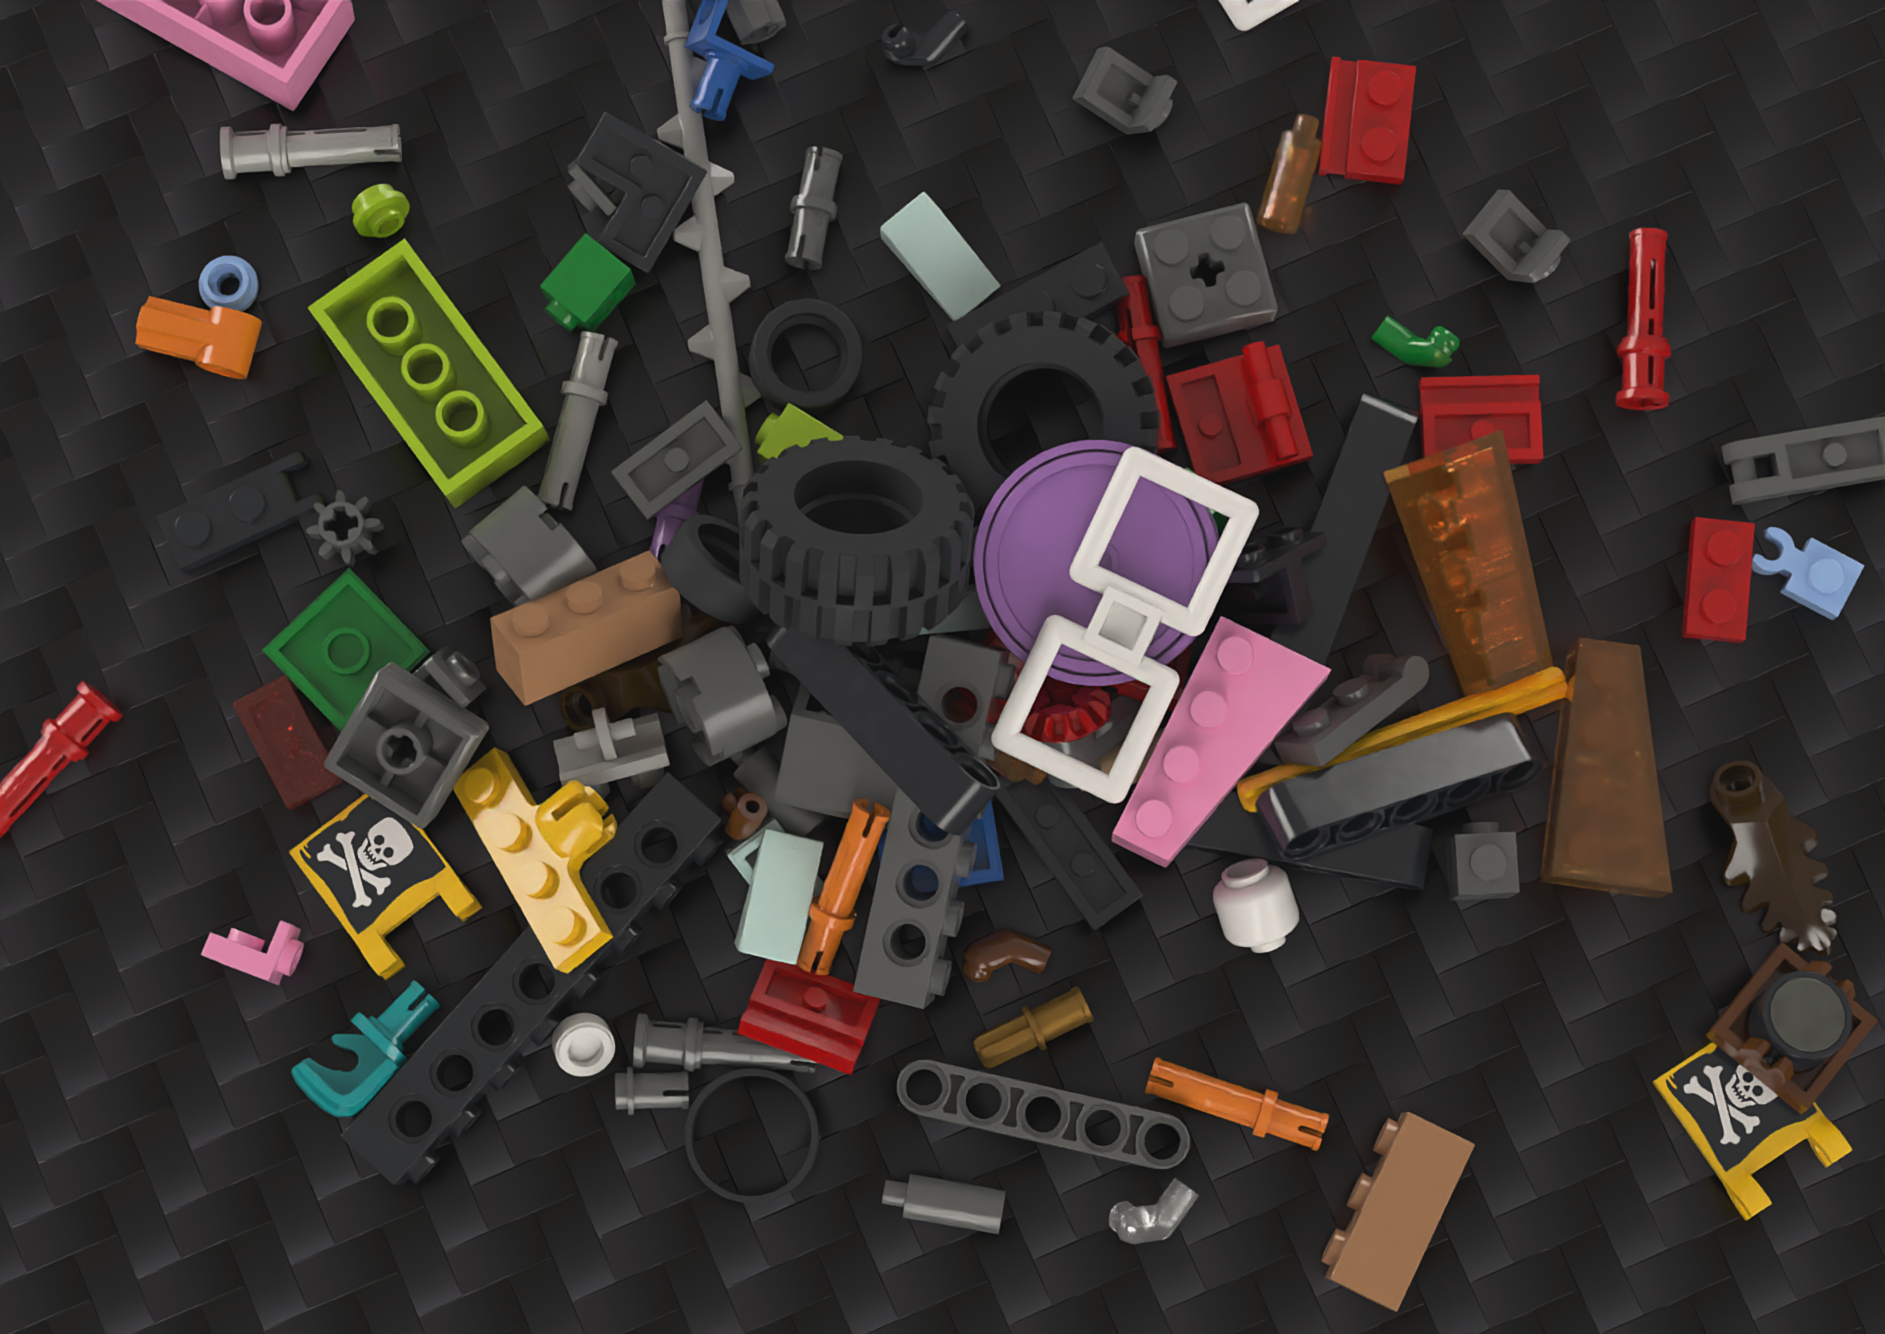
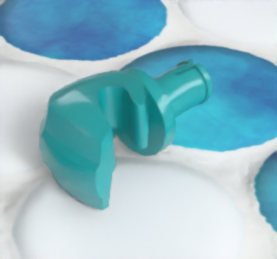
[291,980,441,1118]

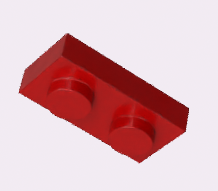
[1682,517,1755,643]

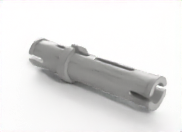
[536,331,618,512]

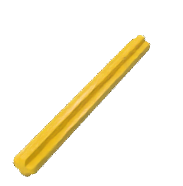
[1236,666,1568,812]

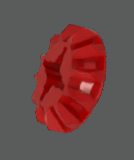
[1020,678,1112,743]

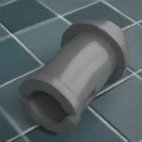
[615,1067,689,1115]

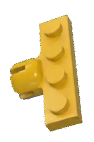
[453,747,618,974]

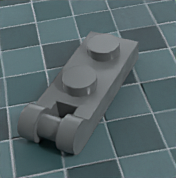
[1721,416,1885,505]
[1274,653,1429,767]

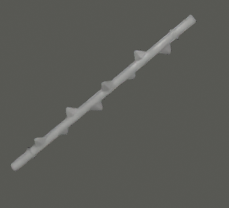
[657,0,762,528]

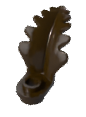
[560,602,744,732]
[1709,761,1838,956]

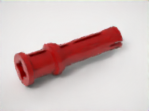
[1615,228,1671,410]
[0,680,123,839]

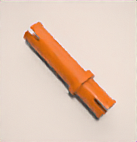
[796,798,891,975]
[1144,1056,1329,1151]

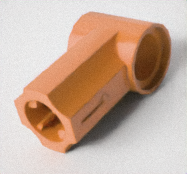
[135,296,262,379]

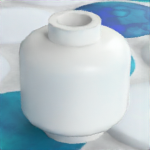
[1213,858,1299,953]

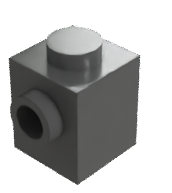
[1446,822,1520,901]

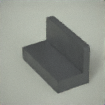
[611,400,743,521]

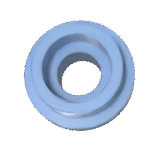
[199,256,259,312]

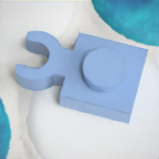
[1751,527,1865,620]

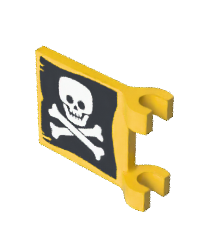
[289,794,483,981]
[1653,1042,1852,1221]

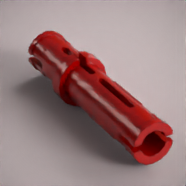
[1115,275,1178,455]

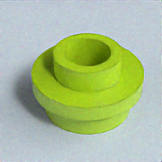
[352,184,410,238]

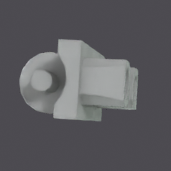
[553,707,670,799]

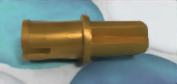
[973,986,1094,1069]

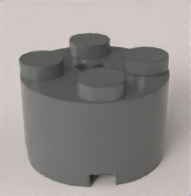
[460,486,598,607]
[657,625,788,766]

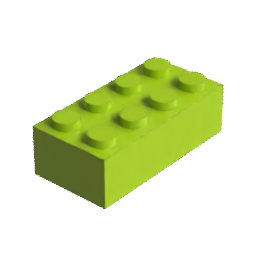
[307,238,551,509]

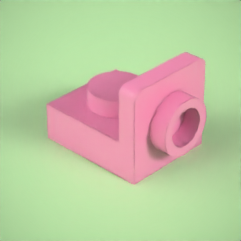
[201,921,304,986]

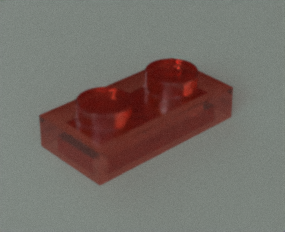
[232,675,344,810]

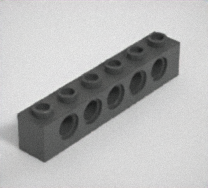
[853,633,1016,1009]

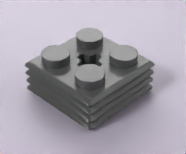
[1134,203,1278,348]
[324,662,489,829]

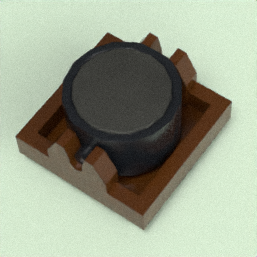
[1705,942,1878,1114]

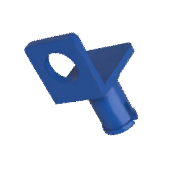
[684,0,775,121]

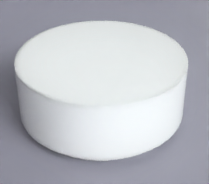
[552,1013,615,1076]

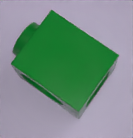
[540,233,636,333]

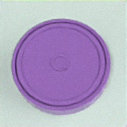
[974,440,1220,686]

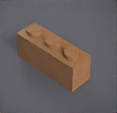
[490,551,683,706]
[1321,1112,1475,1312]

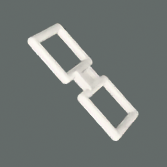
[991,447,1259,804]

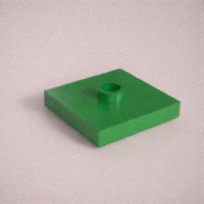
[262,568,433,732]

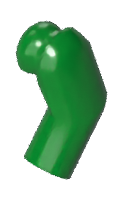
[1371,315,1460,368]

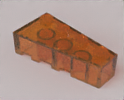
[1383,429,1553,696]
[1540,637,1672,898]

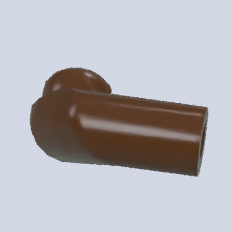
[721,787,768,840]
[962,929,1053,983]

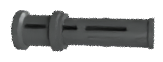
[633,1013,816,1074]

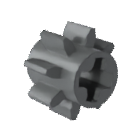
[306,490,384,567]

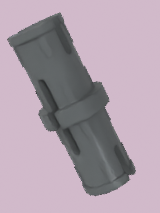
[785,147,843,270]

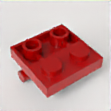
[1165,341,1313,486]

